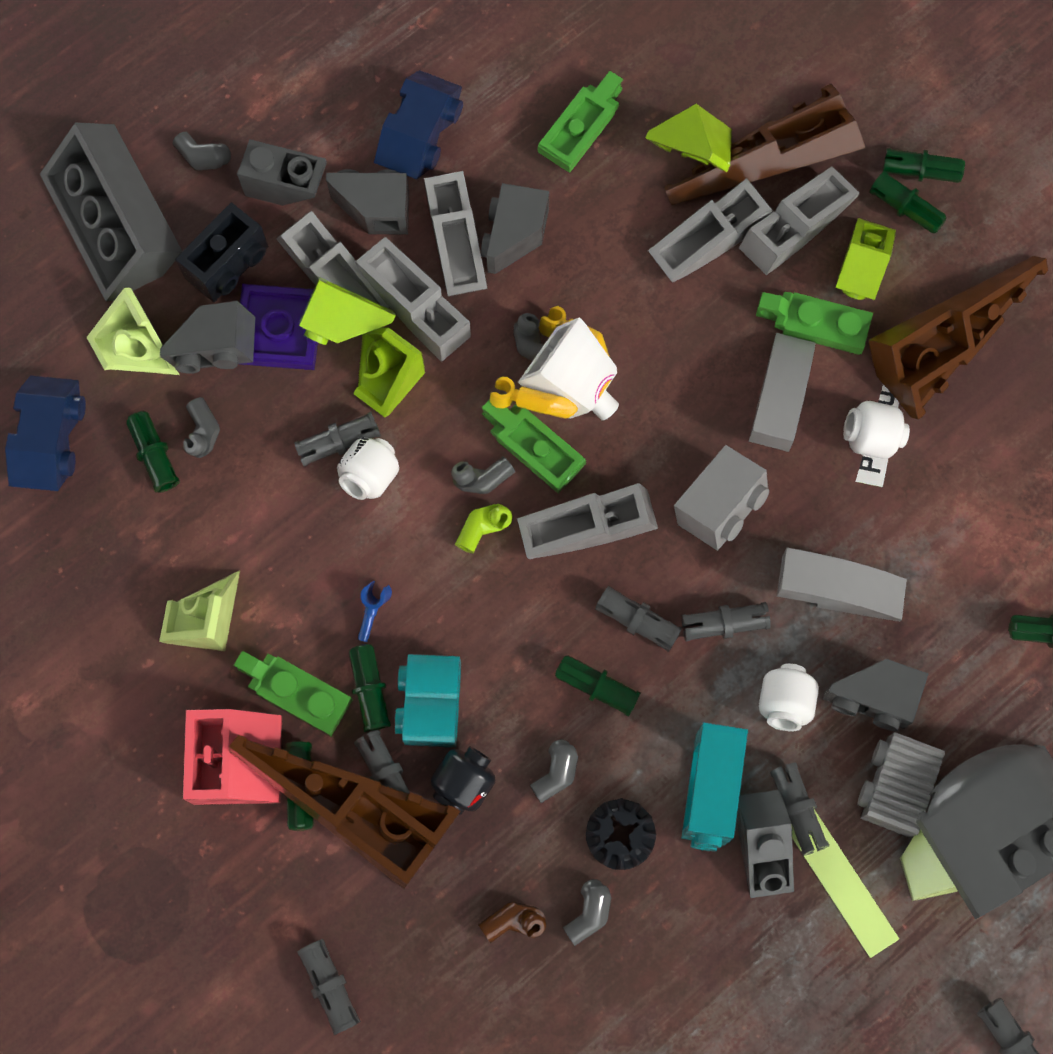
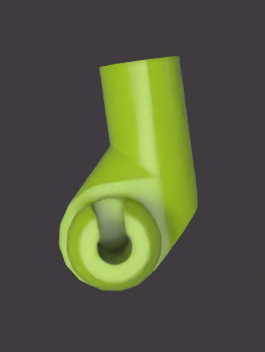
[455,504,512,554]

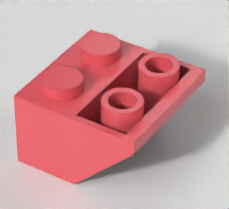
[183,709,282,805]

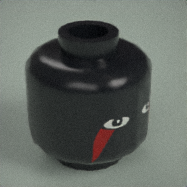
[431,746,496,815]

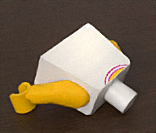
[490,306,619,421]

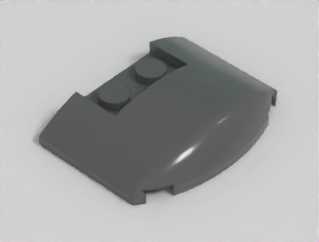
[916,744,1053,919]

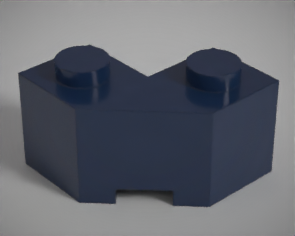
[374,70,463,179]
[5,375,86,491]

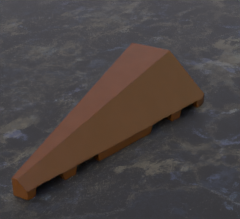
[664,83,866,205]
[868,256,1048,419]
[229,735,461,889]

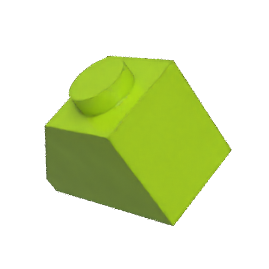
[835,218,896,300]
[299,277,396,345]

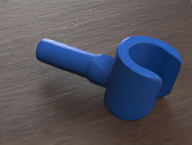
[357,581,392,642]

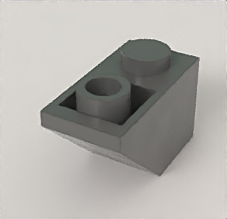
[237,139,327,206]
[326,169,409,235]
[481,183,549,274]
[160,301,255,374]
[822,659,928,731]
[737,790,794,898]

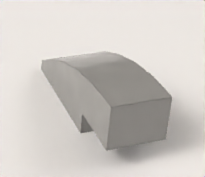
[739,166,859,275]
[424,171,487,297]
[648,178,773,283]
[276,211,389,308]
[355,237,471,362]
[749,333,816,452]
[517,483,658,559]
[777,548,907,622]

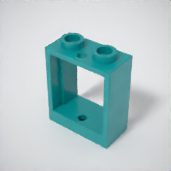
[681,722,748,851]

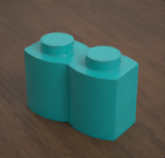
[395,654,461,748]

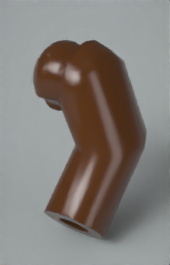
[478,902,546,943]

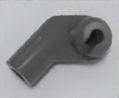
[172,132,231,171]
[513,313,544,361]
[183,397,220,458]
[451,456,515,494]
[530,739,578,803]
[562,879,612,946]

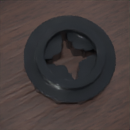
[586,798,656,870]

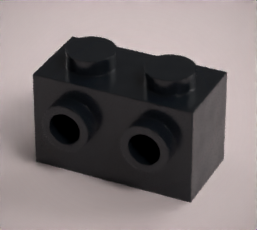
[175,202,269,303]

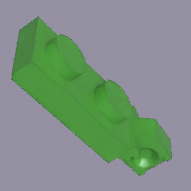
[538,71,623,173]
[756,292,873,355]
[482,399,586,494]
[234,651,353,737]

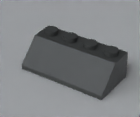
[40,122,182,301]

